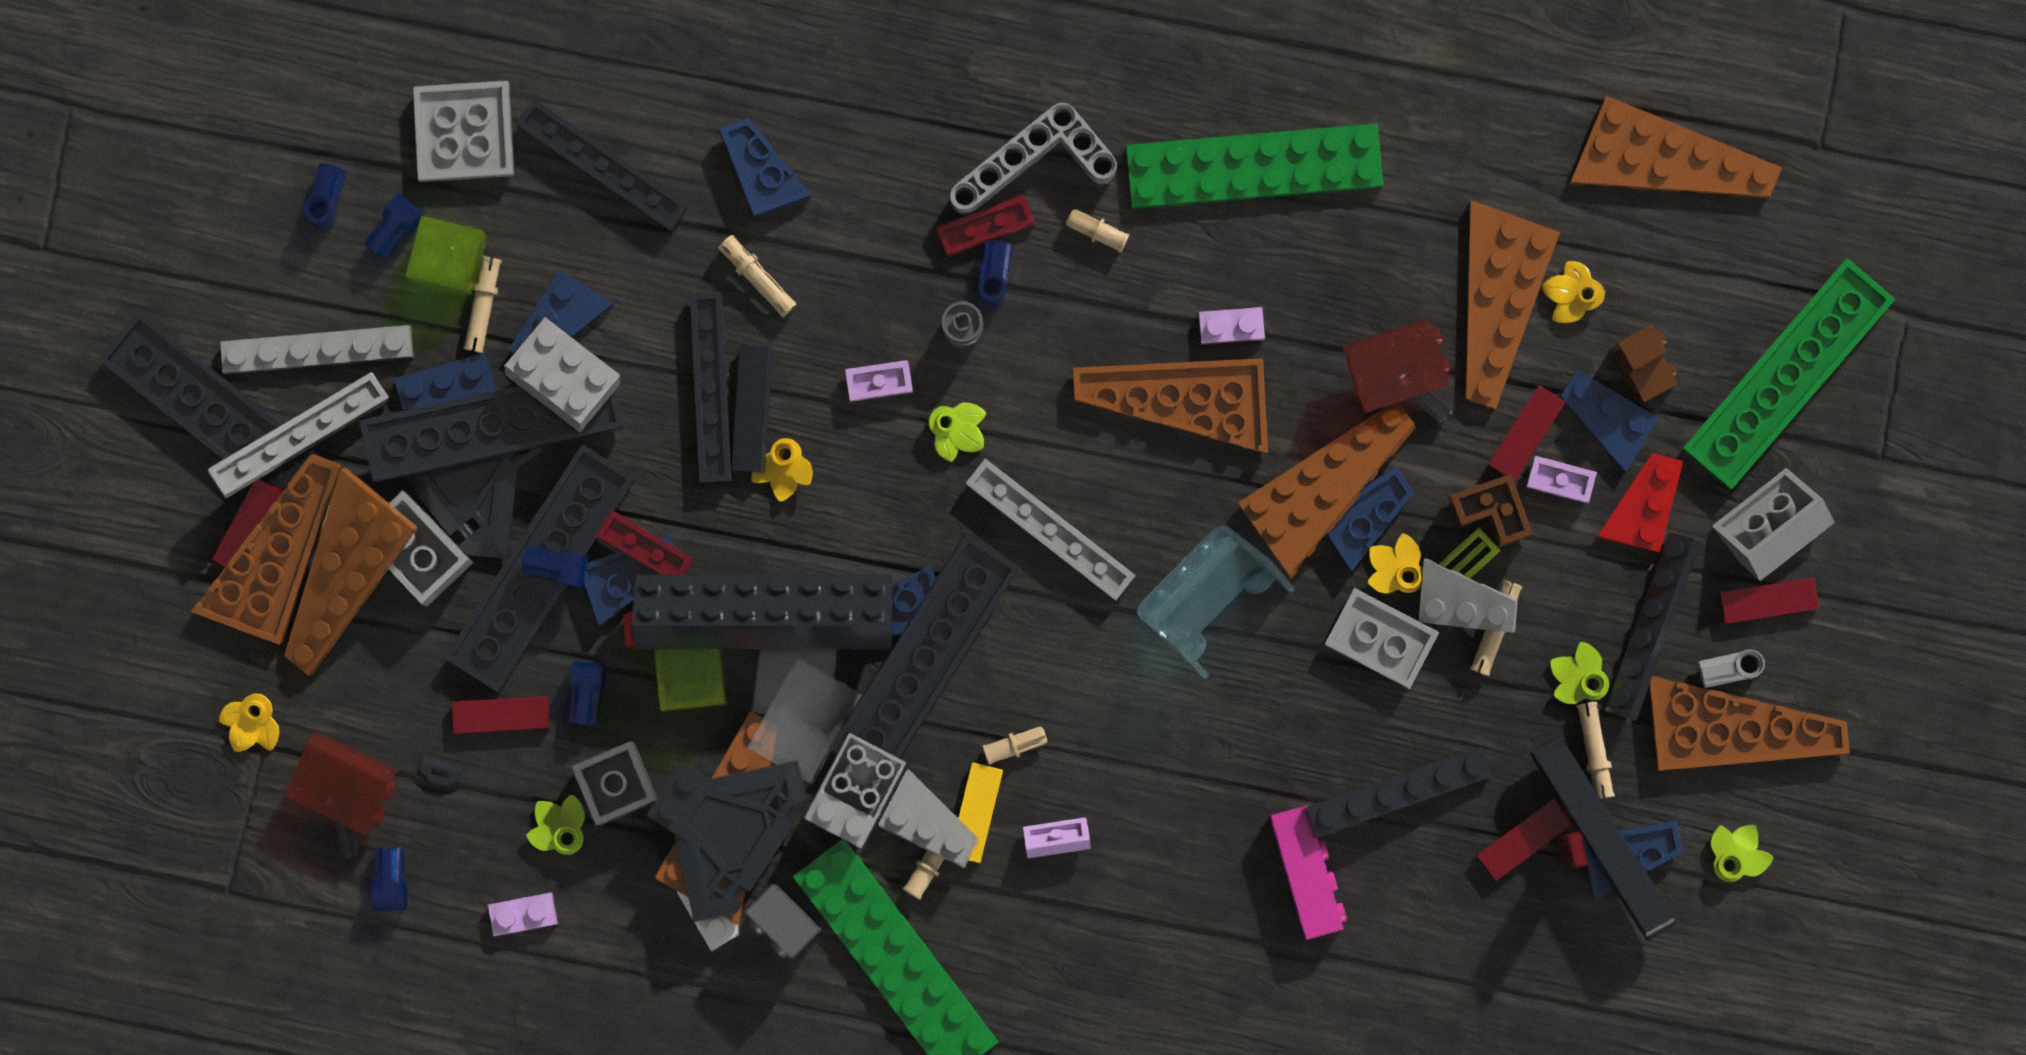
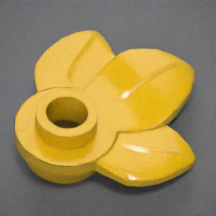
[1542,261,1605,323]
[752,438,813,502]
[1368,533,1423,594]
[218,694,279,752]

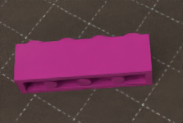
[1269,805,1347,940]

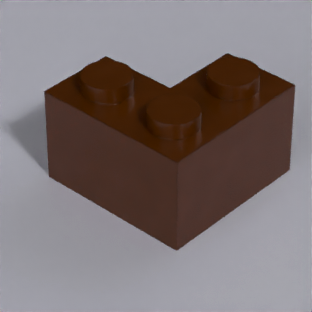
[1609,324,1678,405]
[1447,474,1533,548]

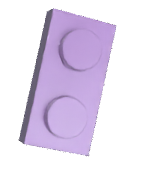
[1199,307,1265,345]
[845,360,913,402]
[1526,456,1597,504]
[1023,817,1091,858]
[488,893,558,936]

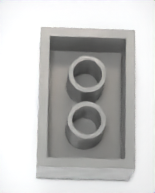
[505,317,620,432]
[389,491,473,606]

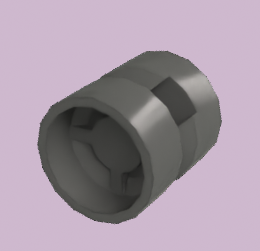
[942,301,983,348]

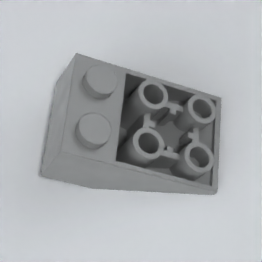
[803,733,906,848]

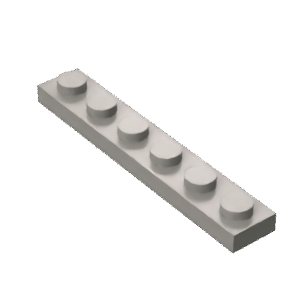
[221,325,414,374]
[208,372,389,499]
[966,459,1136,601]

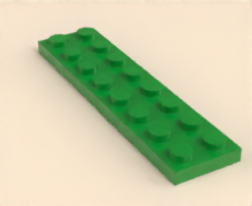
[1126,123,1383,209]
[1682,258,1895,490]
[793,839,999,1055]

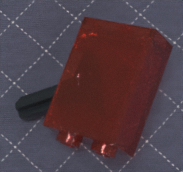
[1342,318,1452,423]
[285,732,398,858]

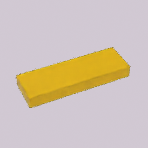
[958,762,1003,863]

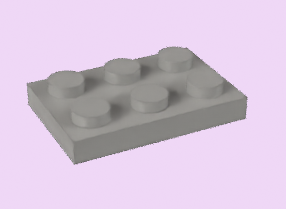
[1324,588,1439,689]

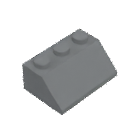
[1712,468,1835,581]

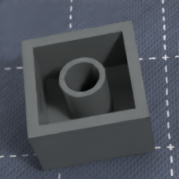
[572,741,657,826]
[746,885,822,958]

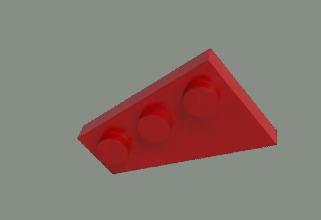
[1597,453,1683,553]

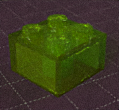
[406,215,488,296]
[654,649,727,712]

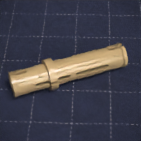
[718,235,797,318]
[463,256,502,353]
[1470,580,1523,676]
[1577,702,1615,799]

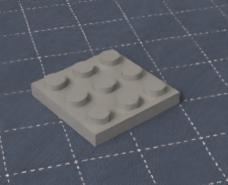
[413,81,514,182]

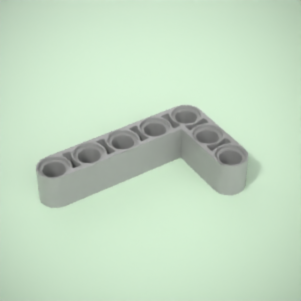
[950,103,1117,215]

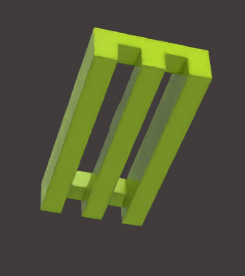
[1438,527,1501,579]

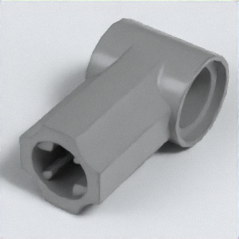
[1698,650,1765,689]

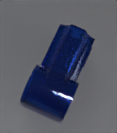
[303,163,347,230]
[364,194,425,260]
[978,240,1013,307]
[521,546,589,588]
[568,661,606,726]
[371,848,408,911]

